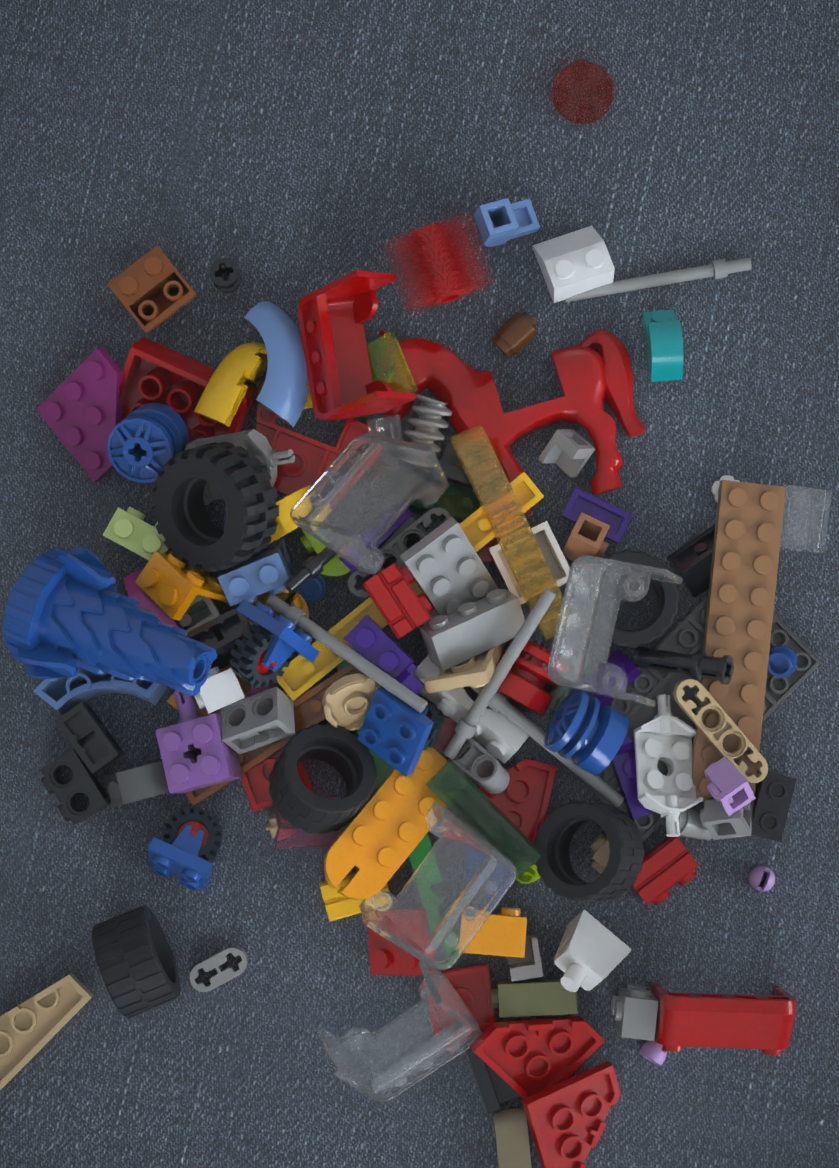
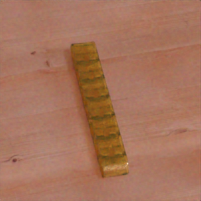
[450,424,576,641]

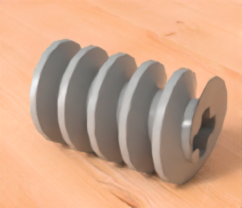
[399,394,453,465]

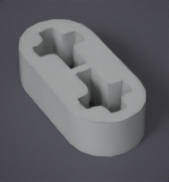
[190,946,249,992]

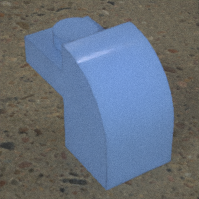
[474,198,540,247]

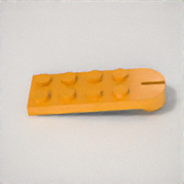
[324,747,470,899]

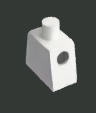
[554,909,632,992]

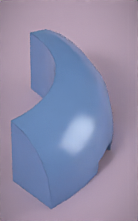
[244,301,309,427]
[33,667,167,715]

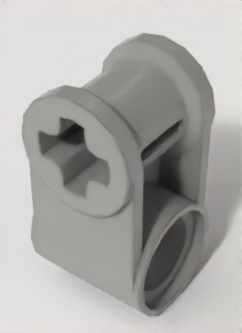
[447,738,510,794]

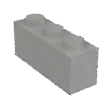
[419,589,525,671]

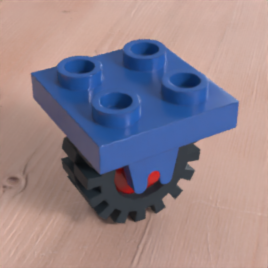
[230,599,320,688]
[357,686,444,777]
[147,807,222,891]

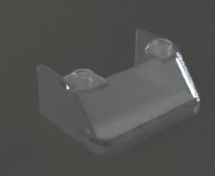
[548,555,683,707]
[317,959,482,1102]

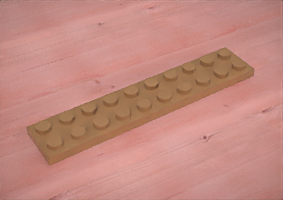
[692,480,786,808]

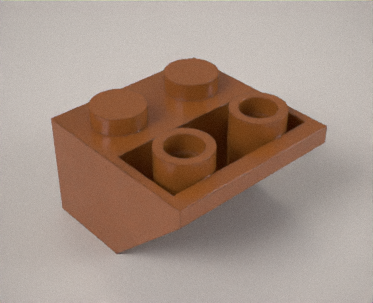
[107,245,197,334]

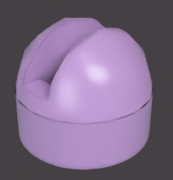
[748,865,775,892]
[639,1040,667,1066]

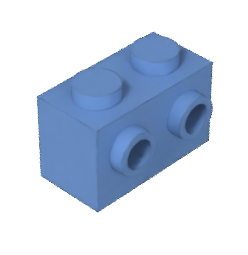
[217,545,292,607]

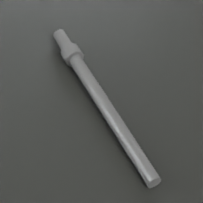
[565,257,752,302]
[443,588,557,759]
[266,594,428,713]
[469,685,625,807]

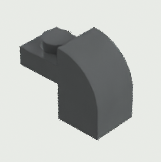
[104,761,169,808]

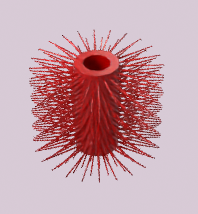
[383,213,494,313]

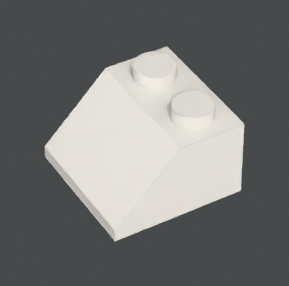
[533,225,615,303]
[489,521,575,605]

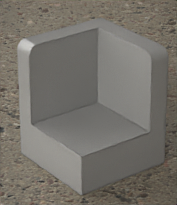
[538,429,595,478]
[507,934,544,981]

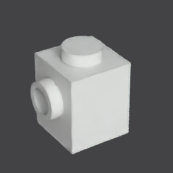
[194,666,245,713]

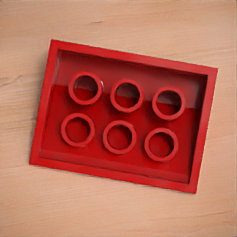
[119,337,258,444]

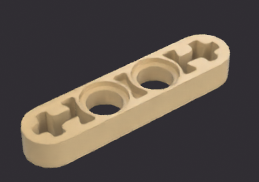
[673,679,768,783]

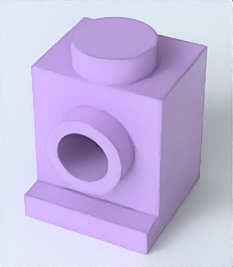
[704,756,756,817]

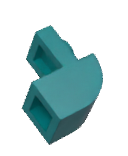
[642,310,684,382]

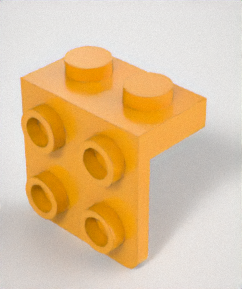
[135,551,228,621]

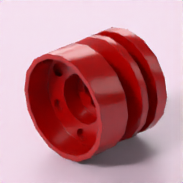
[496,638,570,716]

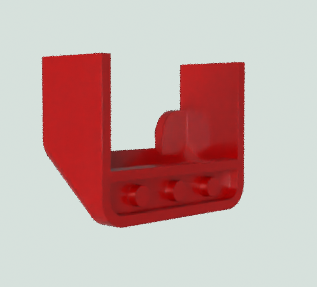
[298,270,416,420]
[651,982,796,1055]

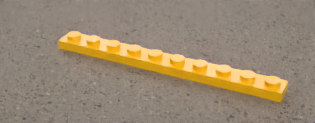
[276,472,544,701]

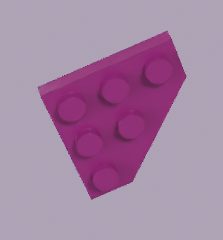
[36,347,123,482]

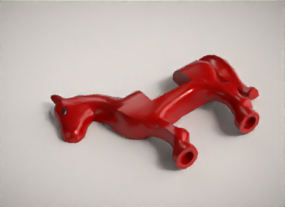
[379,329,646,517]

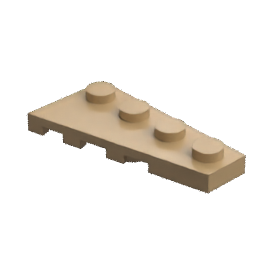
[0,973,94,1090]

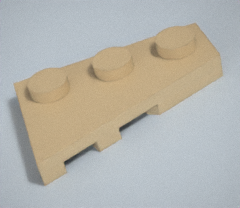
[424,642,507,694]

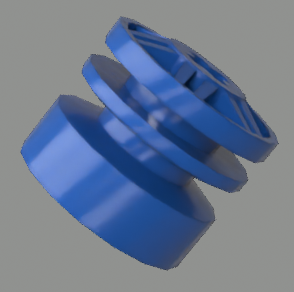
[107,403,189,483]
[544,688,629,775]

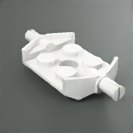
[633,694,703,837]

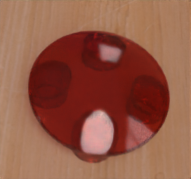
[552,59,614,124]

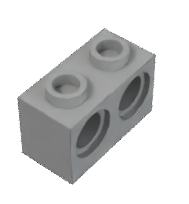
[221,686,295,755]

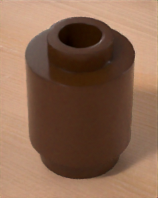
[491,311,538,358]

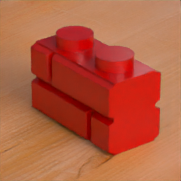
[362,562,433,639]
[631,836,699,906]

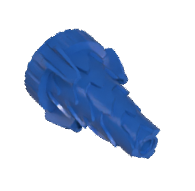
[3,546,217,696]

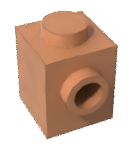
[562,512,610,569]

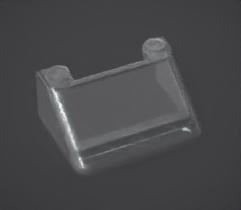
[290,433,450,575]
[359,801,516,970]

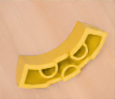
[194,342,268,427]

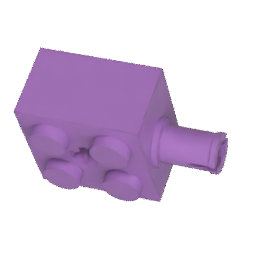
[155,691,243,794]

